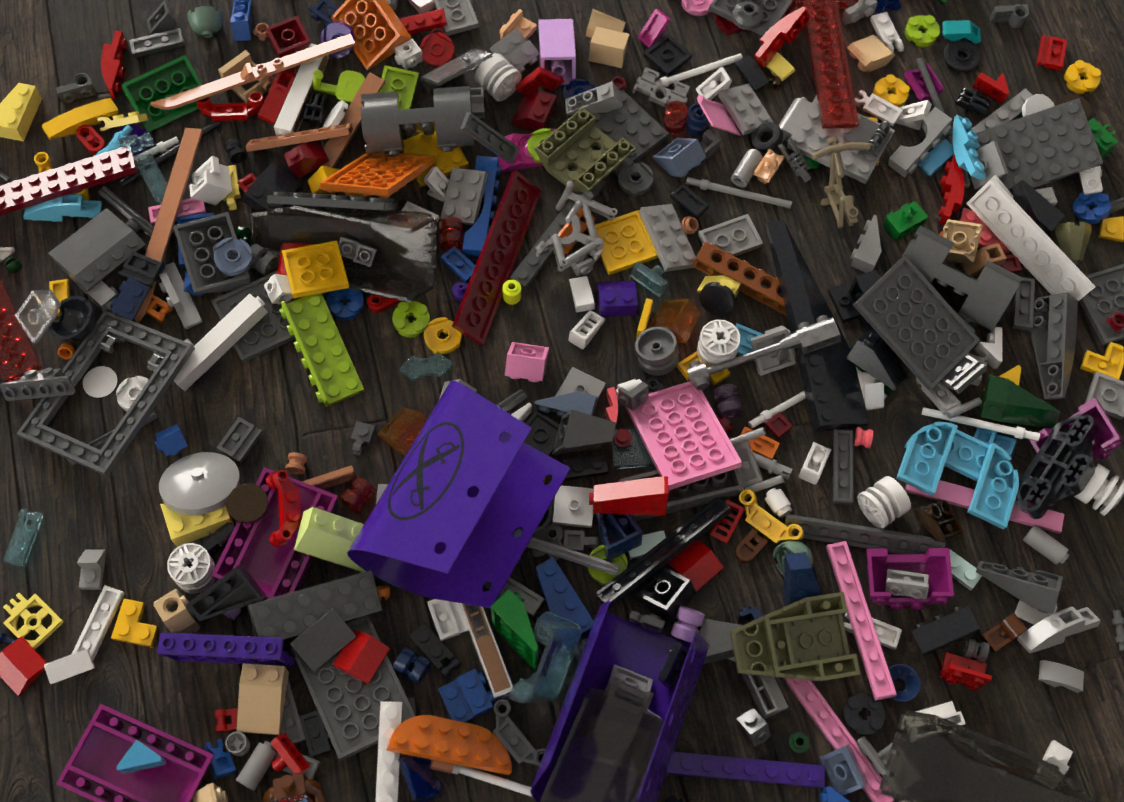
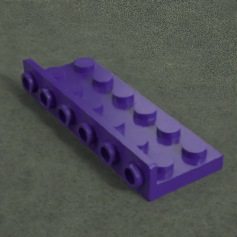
[157,633,295,667]

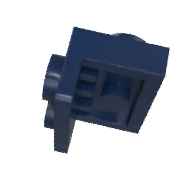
[308,0,339,28]
[110,277,150,321]

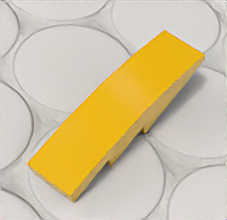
[42,98,118,140]

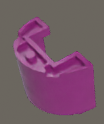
[1029,397,1123,467]
[866,548,954,610]

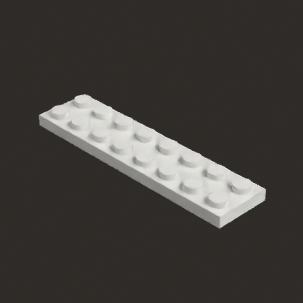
[966,178,1095,301]

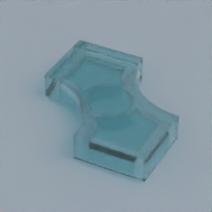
[399,353,453,382]

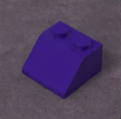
[597,281,638,317]

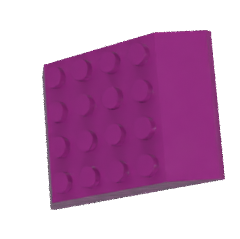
[211,467,338,599]
[56,704,214,802]

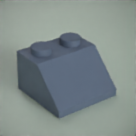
[652,137,706,178]

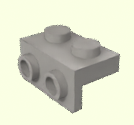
[885,569,929,599]

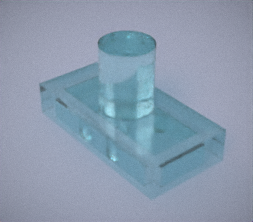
[630,261,668,297]

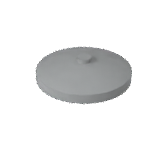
[159,452,241,515]

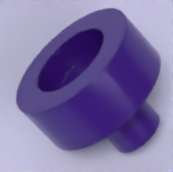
[452,282,468,301]

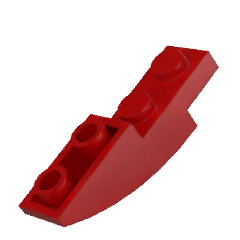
[755,7,810,68]
[101,30,128,99]
[257,67,299,124]
[938,155,964,225]

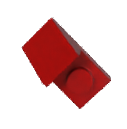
[973,72,1009,104]

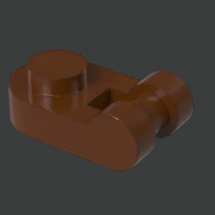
[735,528,769,563]

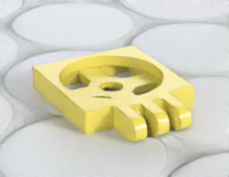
[3,593,64,649]

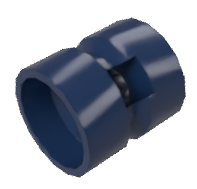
[686,103,709,136]
[393,646,432,684]

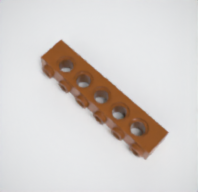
[692,241,787,316]

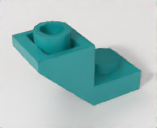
[942,20,981,45]

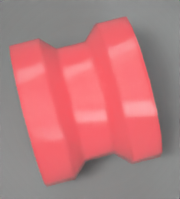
[854,427,873,449]

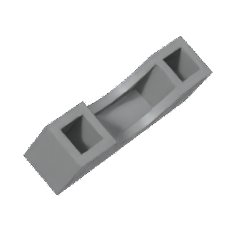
[888,107,952,177]

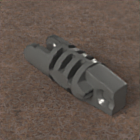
[778,137,812,183]

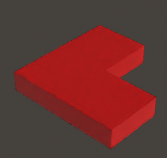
[515,67,564,95]

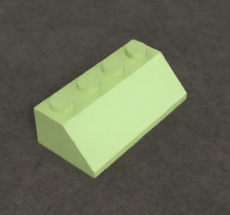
[294,507,365,572]

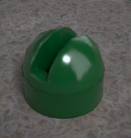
[5,257,22,273]

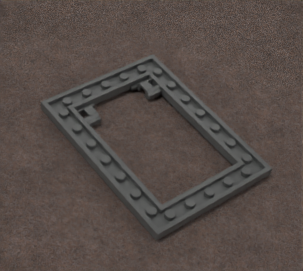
[16,310,195,477]

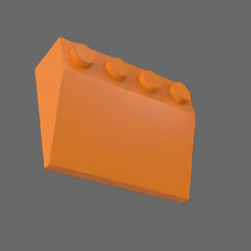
[331,0,412,70]

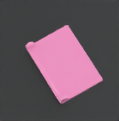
[697,95,742,136]

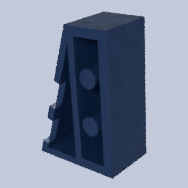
[595,513,643,561]
[783,552,822,606]

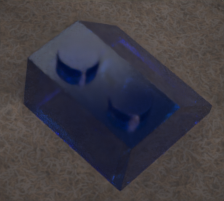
[398,756,442,802]

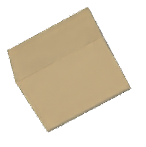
[589,27,630,68]

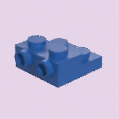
[438,669,495,723]

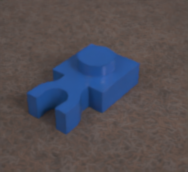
[204,739,236,780]

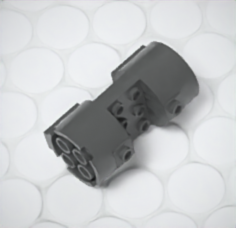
[361,86,475,156]
[902,226,1023,331]

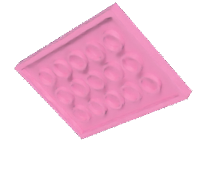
[625,381,742,490]

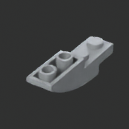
[1017,606,1101,654]

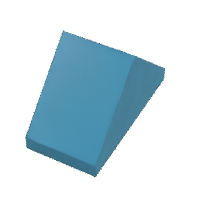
[117,740,166,774]

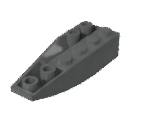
[1031,292,1078,401]

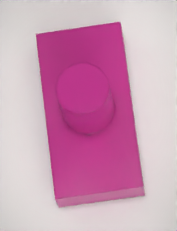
[637,9,671,48]

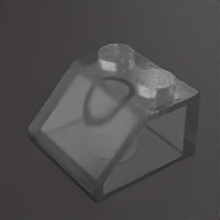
[15,290,61,344]

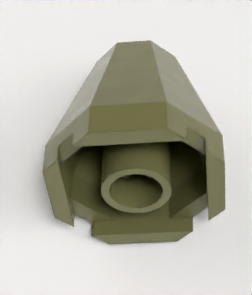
[1050,222,1092,266]

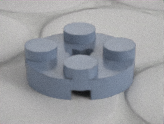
[214,238,252,276]

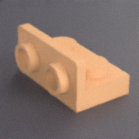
[499,9,537,41]

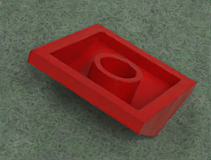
[667,539,724,592]
[332,630,390,685]
[0,636,47,696]

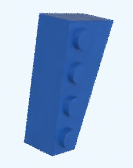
[536,557,594,652]

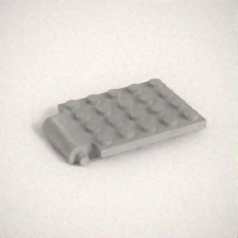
[779,95,895,184]

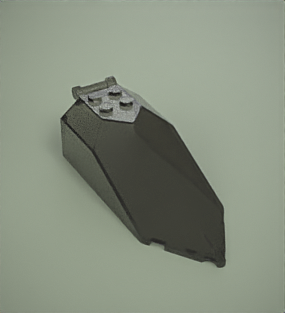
[539,676,665,802]

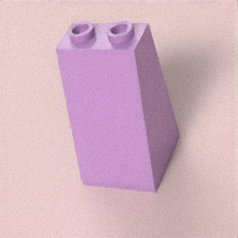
[539,19,576,85]

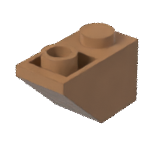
[960,243,1006,277]

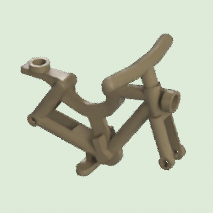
[812,137,871,228]

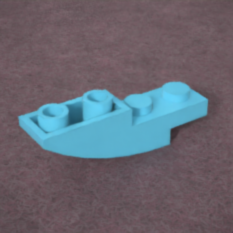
[952,115,987,181]
[24,194,102,222]

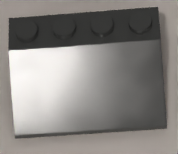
[48,208,146,296]
[173,212,250,294]

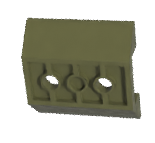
[535,107,636,192]

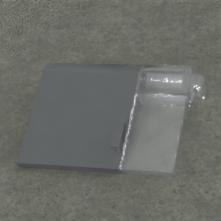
[421,48,493,92]

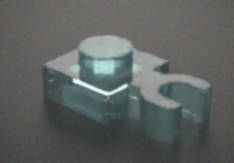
[119,133,154,152]

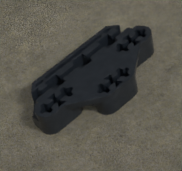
[1017,413,1098,519]

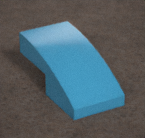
[918,139,954,177]
[974,427,1017,458]

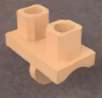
[753,149,785,184]

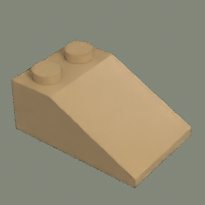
[237,663,289,735]

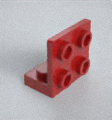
[940,652,992,690]

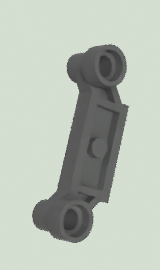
[493,699,546,766]

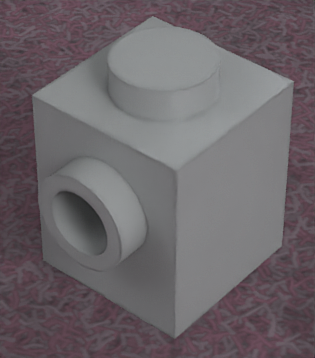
[87,281,119,312]

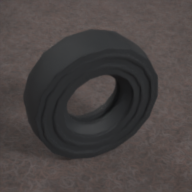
[751,122,783,153]

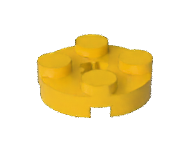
[1064,60,1101,94]
[873,74,910,107]
[424,317,462,355]

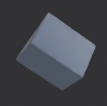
[820,744,868,796]

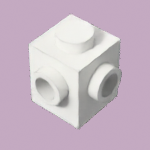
[394,38,423,70]
[264,274,293,304]

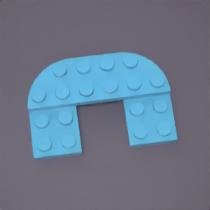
[896,422,1019,529]

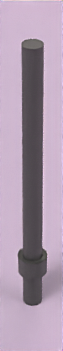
[916,57,953,145]

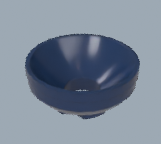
[888,664,921,702]

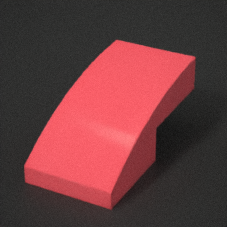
[605,387,618,429]

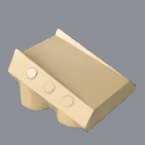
[586,9,626,44]
[847,35,895,72]
[943,219,983,266]

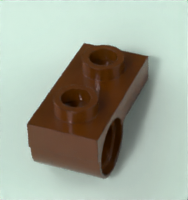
[980,613,1027,653]

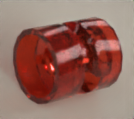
[663,101,688,134]
[439,217,464,251]
[339,476,377,514]

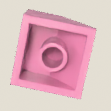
[505,342,549,382]

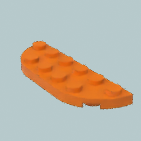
[386,715,512,775]

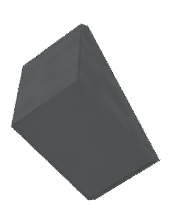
[147,0,177,35]

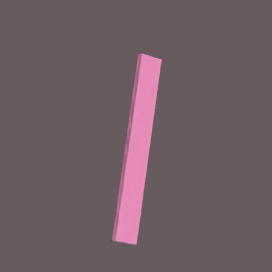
[905,480,1064,534]
[826,541,897,701]
[783,678,897,802]

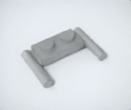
[916,378,982,419]
[729,427,784,493]

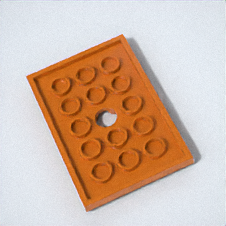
[320,153,435,198]

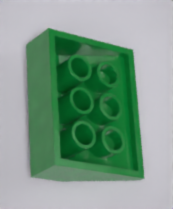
[121,55,202,133]
[491,589,538,671]

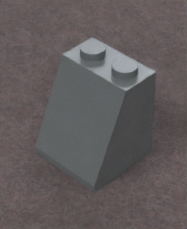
[553,410,617,455]

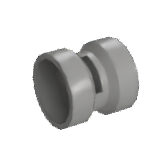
[225,732,251,757]

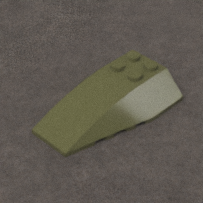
[730,592,860,681]

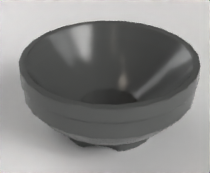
[732,1,763,30]

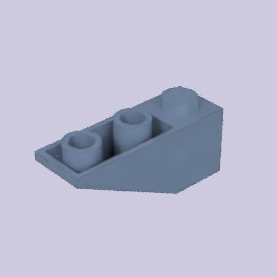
[534,391,598,417]

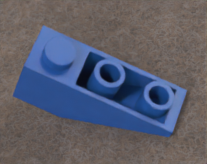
[230,0,252,41]

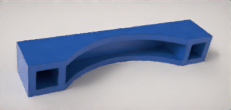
[463,156,502,259]

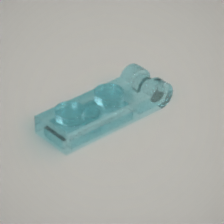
[135,154,168,205]
[3,508,43,567]

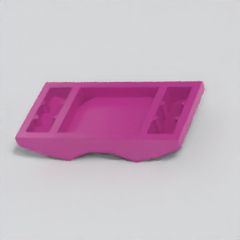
[497,129,556,173]

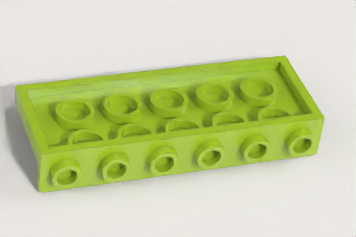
[279,293,364,407]

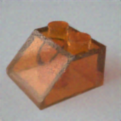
[647,299,702,343]
[377,407,427,455]

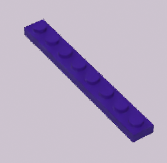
[666,752,825,788]

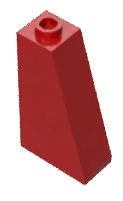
[589,476,668,516]

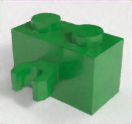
[1088,118,1118,159]
[883,201,929,242]

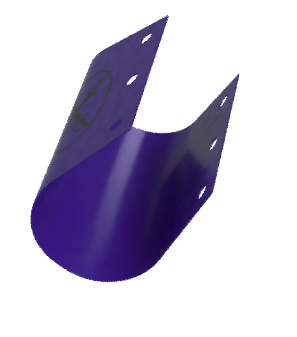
[347,380,571,608]
[531,600,710,802]

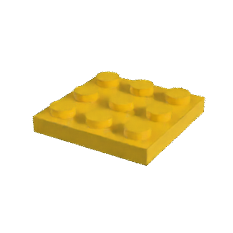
[403,132,469,187]
[588,210,659,275]
[282,240,349,299]

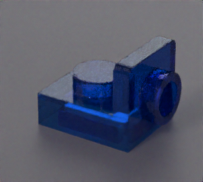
[875,0,902,14]

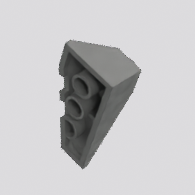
[976,561,1063,613]

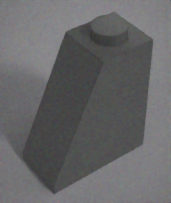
[700,619,743,664]

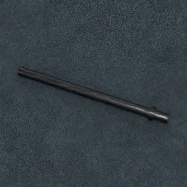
[119,121,221,188]

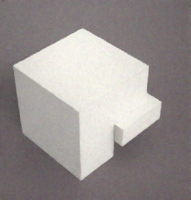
[189,156,232,206]

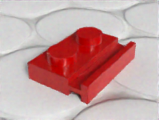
[1036,34,1067,71]

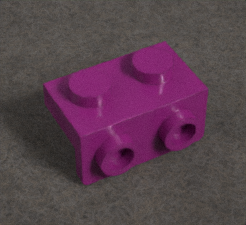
[904,63,944,101]

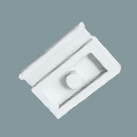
[427,599,469,641]

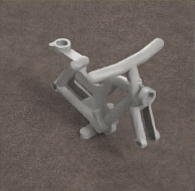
[535,181,617,272]

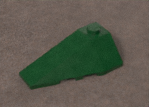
[978,375,1060,428]

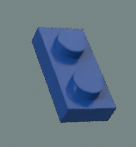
[441,246,475,283]

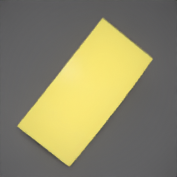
[766,52,795,82]

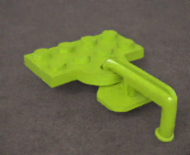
[313,65,419,135]

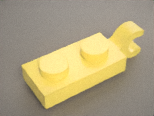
[98,111,148,131]
[222,165,241,211]

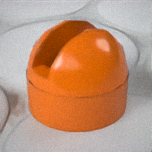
[57,343,75,359]
[376,585,390,601]

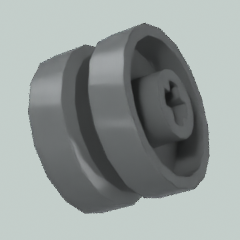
[635,326,680,376]

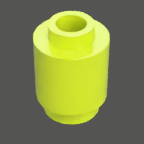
[503,280,521,305]

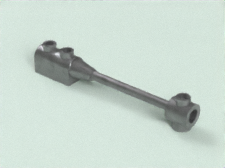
[686,315,841,390]

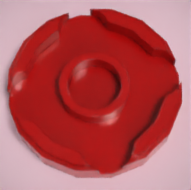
[420,32,454,67]

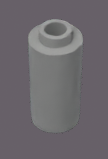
[731,149,763,188]
[1023,525,1069,565]
[236,741,277,791]

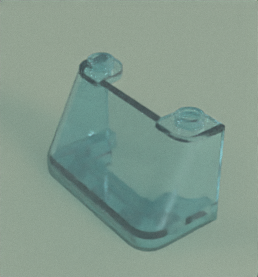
[509,611,581,703]

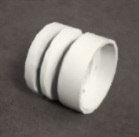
[475,53,521,101]
[697,320,740,367]
[1074,463,1124,516]
[857,476,911,529]
[167,543,216,594]

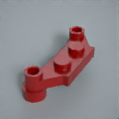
[196,92,264,121]
[266,470,302,548]

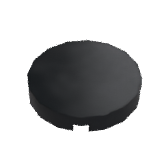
[699,282,736,316]

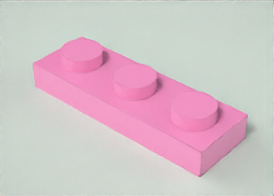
[148,198,206,226]

